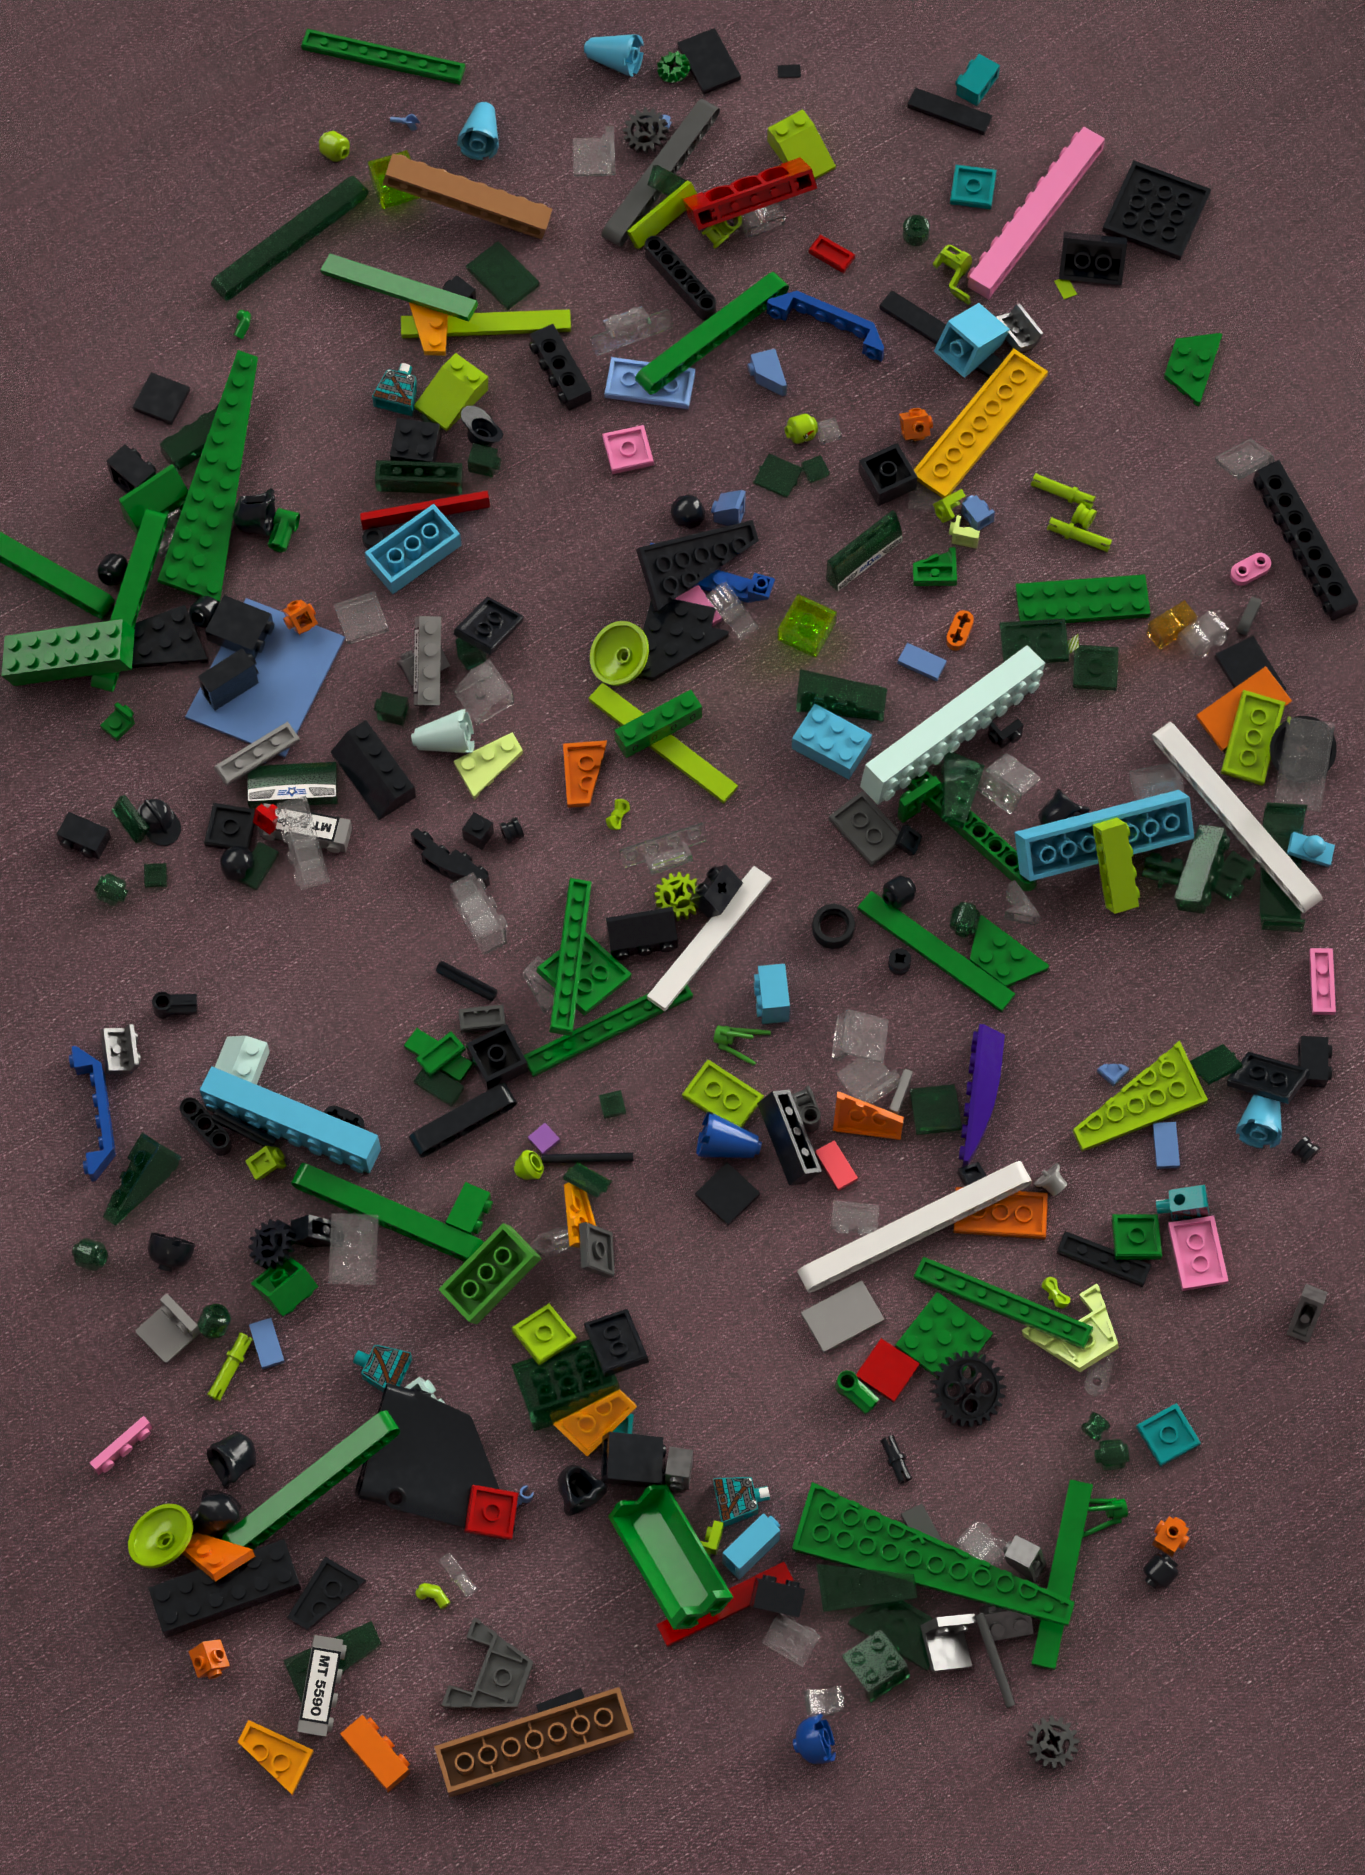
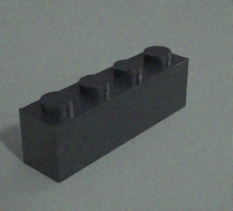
[757,1089,822,1186]

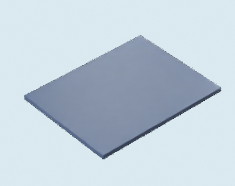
[185,598,345,758]

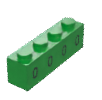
[615,689,702,758]

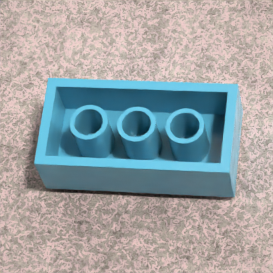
[365,504,462,594]

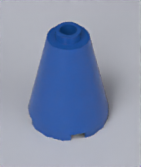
[696,1112,762,1158]

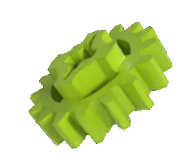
[654,872,698,921]

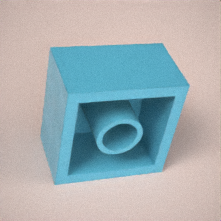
[753,964,790,1024]

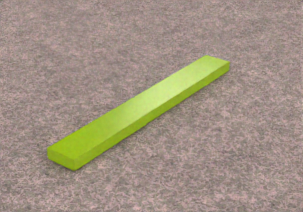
[401,309,571,338]
[588,683,738,804]

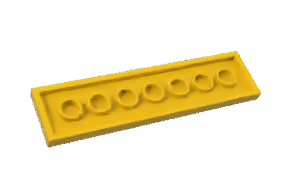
[914,348,1048,498]

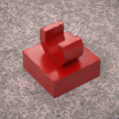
[253,804,280,835]

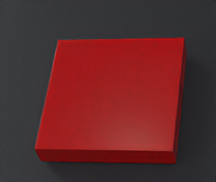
[856,1338,920,1403]
[464,1485,518,1540]

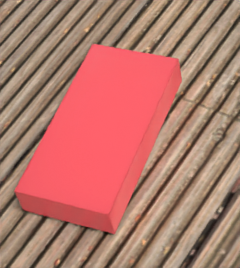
[815,1140,858,1191]

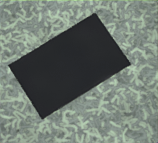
[777,64,801,78]

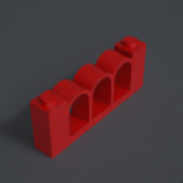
[683,157,817,230]

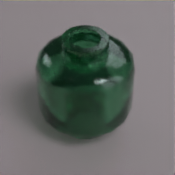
[902,215,930,246]
[94,873,129,906]
[949,902,980,937]
[72,1238,108,1271]
[197,1303,231,1339]
[1094,1438,1130,1471]

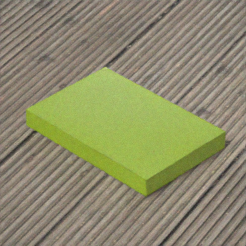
[682,1059,764,1128]

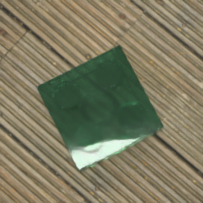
[1072,645,1119,691]

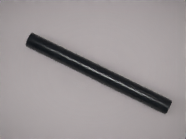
[542,1152,634,1163]

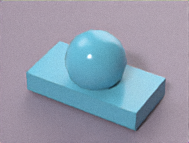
[1287,832,1335,867]

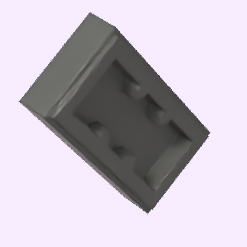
[458,1004,506,1033]

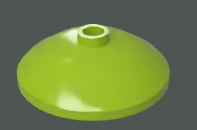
[590,621,649,686]
[128,1504,193,1568]

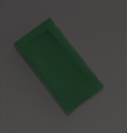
[647,165,687,196]
[112,795,149,843]
[238,842,279,890]
[414,1068,464,1107]

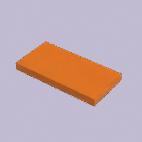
[1195,666,1292,751]
[953,1187,1048,1239]

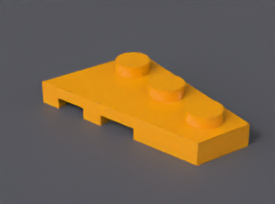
[408,302,448,356]
[564,1181,596,1248]
[553,1389,637,1457]
[238,1720,314,1796]

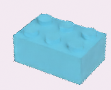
[792,704,872,780]

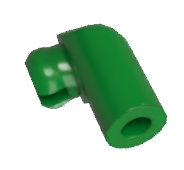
[233,310,251,340]

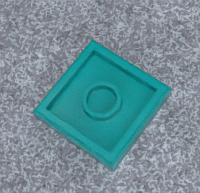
[950,164,997,210]
[1136,1403,1201,1467]

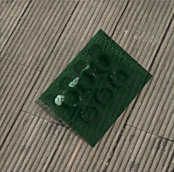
[511,1339,620,1431]

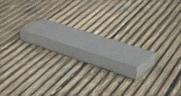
[214,722,300,786]

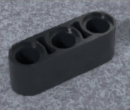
[179,1097,232,1156]

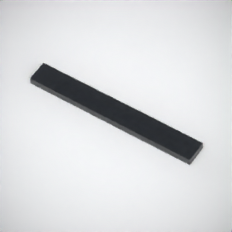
[879,291,1004,378]

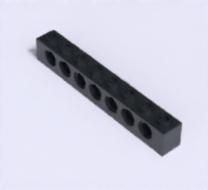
[1253,460,1358,621]

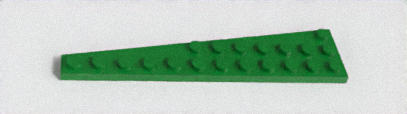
[157,350,258,603]
[792,1482,1075,1627]

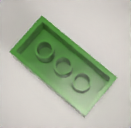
[439,1223,542,1324]

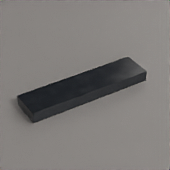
[907,87,992,135]
[1056,1231,1152,1287]

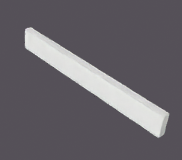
[647,866,772,1011]

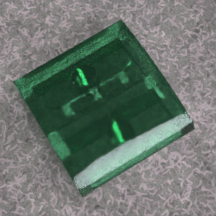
[910,1084,962,1135]

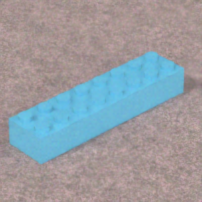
[1014,790,1195,881]
[200,1066,381,1174]

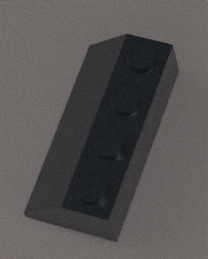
[331,720,416,820]

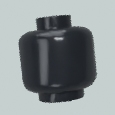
[97,553,128,585]
[189,596,219,628]
[882,875,916,909]
[1143,1553,1179,1589]

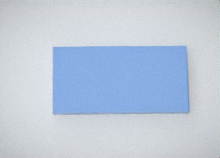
[604,357,695,409]

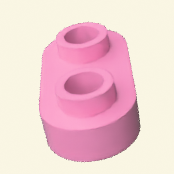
[1230,553,1271,586]

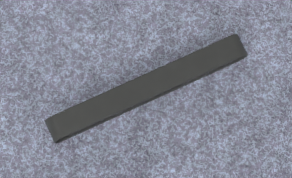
[602,99,720,247]

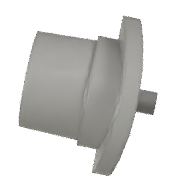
[1034,1163,1067,1196]

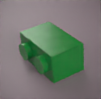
[446,1182,493,1236]

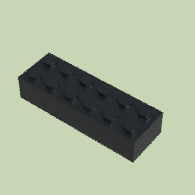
[148,1539,302,1638]

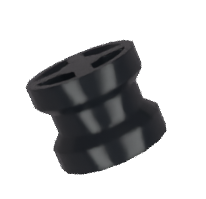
[499,817,524,844]
[888,948,911,975]
[1291,1135,1320,1164]

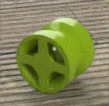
[1071,503,1097,530]

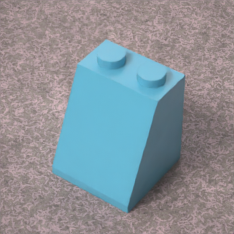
[934,303,1010,378]

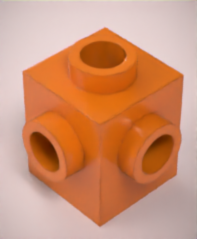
[899,408,933,441]
[282,600,318,635]
[1152,1516,1190,1557]
[188,1639,230,1679]

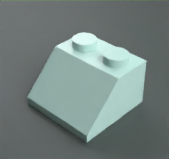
[215,1036,270,1085]

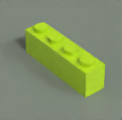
[1092,817,1140,914]

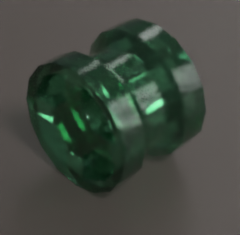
[1081,1412,1111,1441]

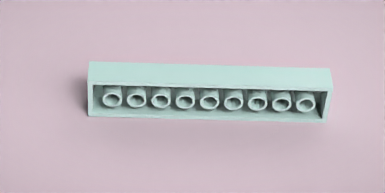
[860,645,1045,805]

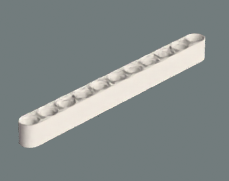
[1152,722,1323,913]
[797,1161,1032,1293]

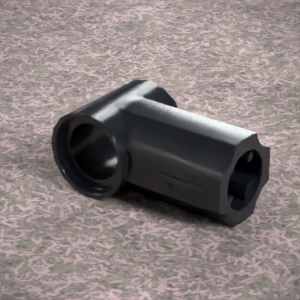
[152,991,197,1019]

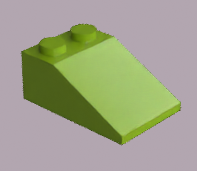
[767,109,836,179]
[414,353,488,431]

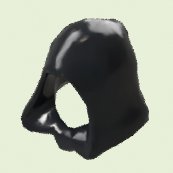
[233,488,276,536]
[1038,789,1090,825]
[206,1431,256,1489]
[557,1465,608,1516]
[191,1489,241,1539]

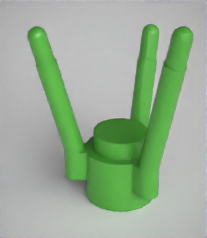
[713,1025,771,1065]

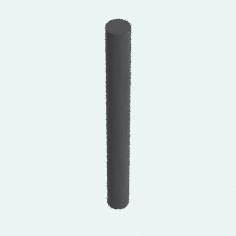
[975,1612,1015,1708]

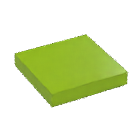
[511,1303,577,1365]

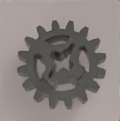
[623,107,669,154]
[1026,1715,1079,1770]

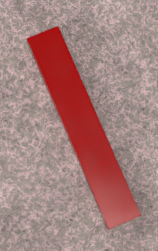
[360,491,490,530]
[656,1562,794,1647]

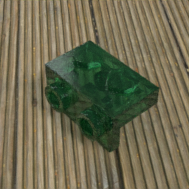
[1207,851,1257,902]

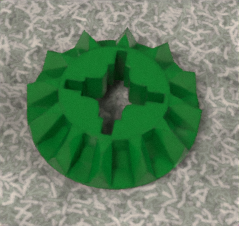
[657,51,690,83]

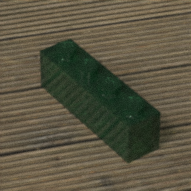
[159,404,219,472]
[375,460,464,494]
[1174,824,1230,914]

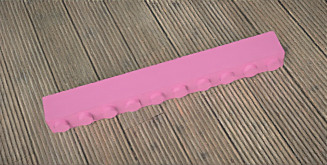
[967,127,1105,300]

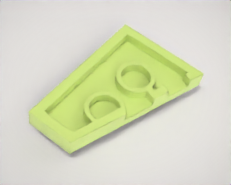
[454,732,523,800]

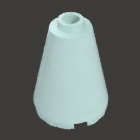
[411,709,474,753]

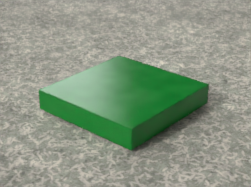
[1111,1214,1162,1259]

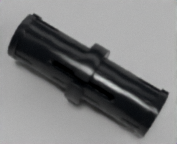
[880,1435,912,1484]

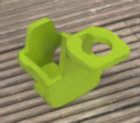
[933,245,972,305]

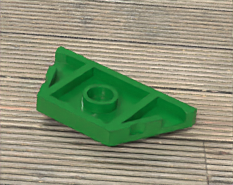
[1164,333,1222,406]
[970,915,1049,988]

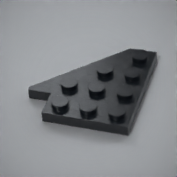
[636,599,729,681]

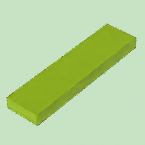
[627,180,697,249]

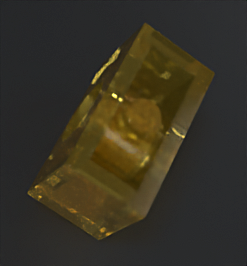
[1147,600,1197,650]

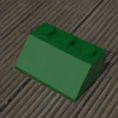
[119,464,188,535]

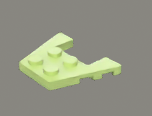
[1022,1284,1119,1372]

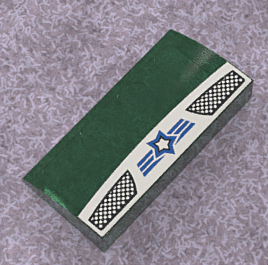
[826,510,903,592]
[247,762,338,809]

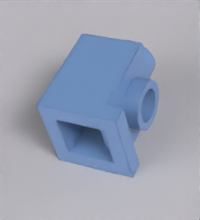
[961,495,995,531]

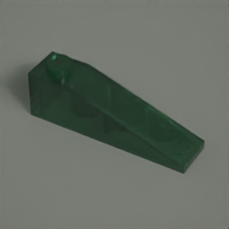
[103,1132,181,1226]

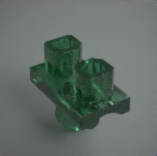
[1142,852,1186,889]

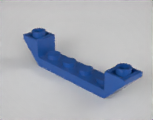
[767,291,884,362]
[650,543,775,603]
[69,1046,116,1181]

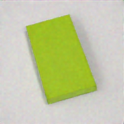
[1220,690,1286,786]

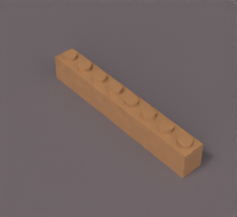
[383,153,552,239]

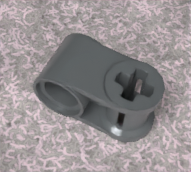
[791,1085,821,1132]

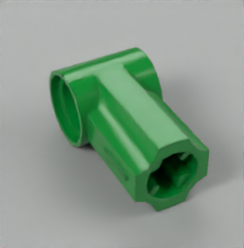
[268,508,300,553]
[835,1370,880,1415]

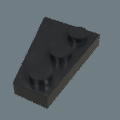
[287,1557,366,1631]

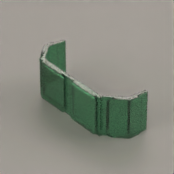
[1259,802,1307,932]

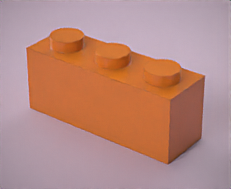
[340,1715,410,1792]

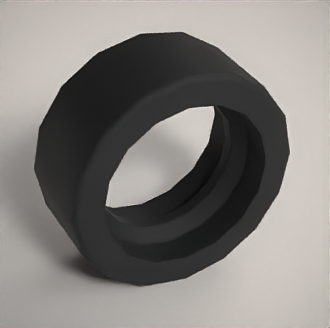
[812,904,855,949]

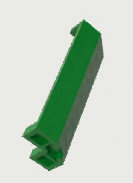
[608,1484,733,1630]

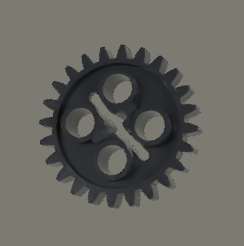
[930,1351,1006,1427]

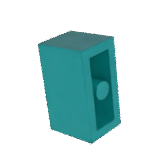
[955,54,1000,106]

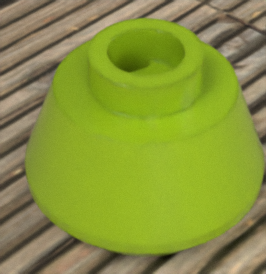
[514,1150,544,1180]

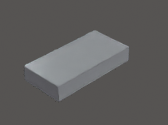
[889,1069,913,1115]

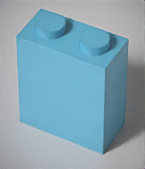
[722,1513,780,1579]

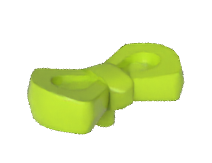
[606,799,630,830]
[1042,1277,1070,1309]

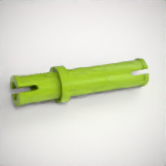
[1031,473,1096,509]
[1047,517,1112,553]
[207,1333,253,1402]

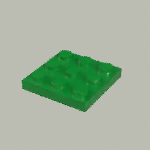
[536,932,632,1016]
[895,1292,993,1388]

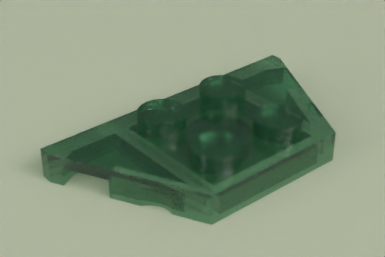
[848,1594,932,1672]

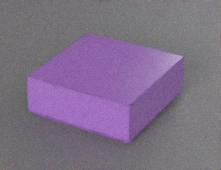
[528,1123,560,1154]

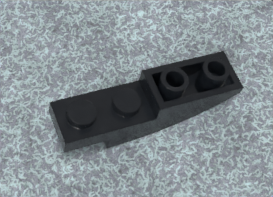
[411,828,490,887]

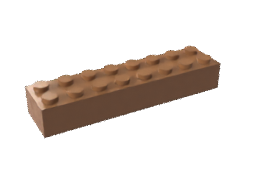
[434,1687,634,1798]

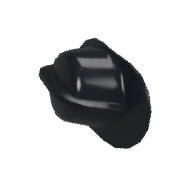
[460,406,503,452]
[136,799,181,846]

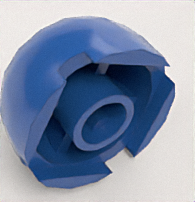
[793,1714,836,1764]

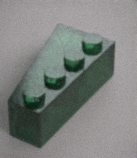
[796,669,887,721]

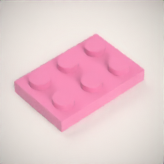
[1168,1215,1228,1291]

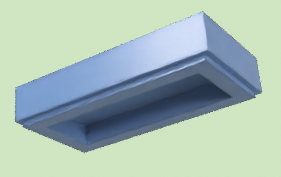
[897,643,947,681]
[1152,1122,1180,1169]
[249,1318,285,1369]

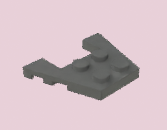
[441,1617,534,1709]

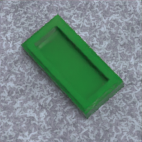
[416,1031,466,1078]

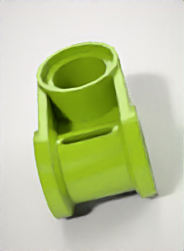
[701,216,742,249]

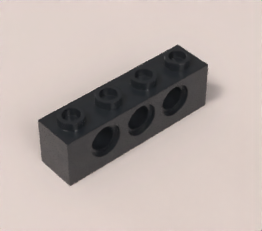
[529,324,592,411]

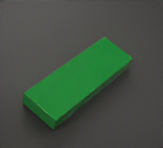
[404,1028,473,1083]

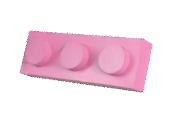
[1309,948,1336,1015]
[90,1416,152,1475]

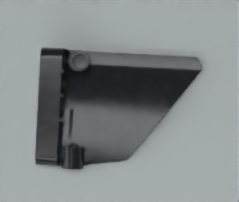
[355,1383,515,1533]

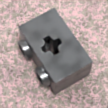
[665,1447,693,1491]

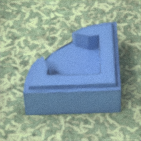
[1097,1064,1129,1087]

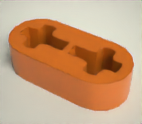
[946,610,974,651]

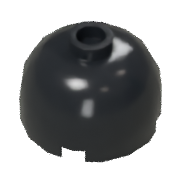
[148,1232,195,1272]

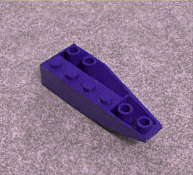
[959,1024,1005,1167]

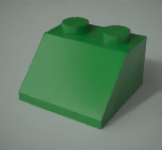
[251,1257,319,1317]

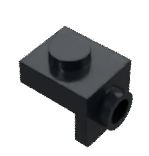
[988,719,1024,749]

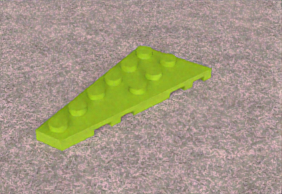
[1073,1040,1208,1152]

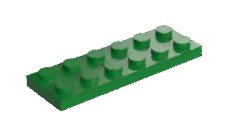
[1015,574,1151,627]

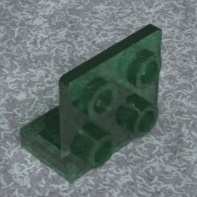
[842,1630,910,1703]

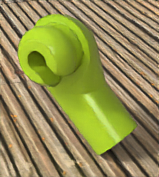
[415,1583,451,1609]

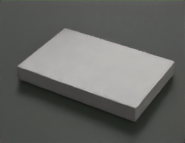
[801,1280,885,1354]

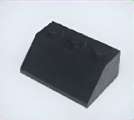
[1059,232,1127,286]
[606,907,678,960]

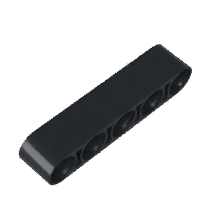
[645,236,716,321]
[409,1083,517,1158]

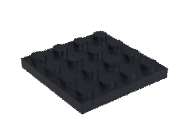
[1102,160,1211,260]

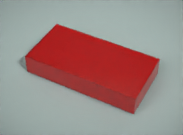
[809,234,855,274]

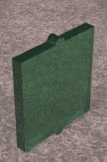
[753,453,803,498]
[1190,1044,1243,1085]
[562,1163,612,1198]

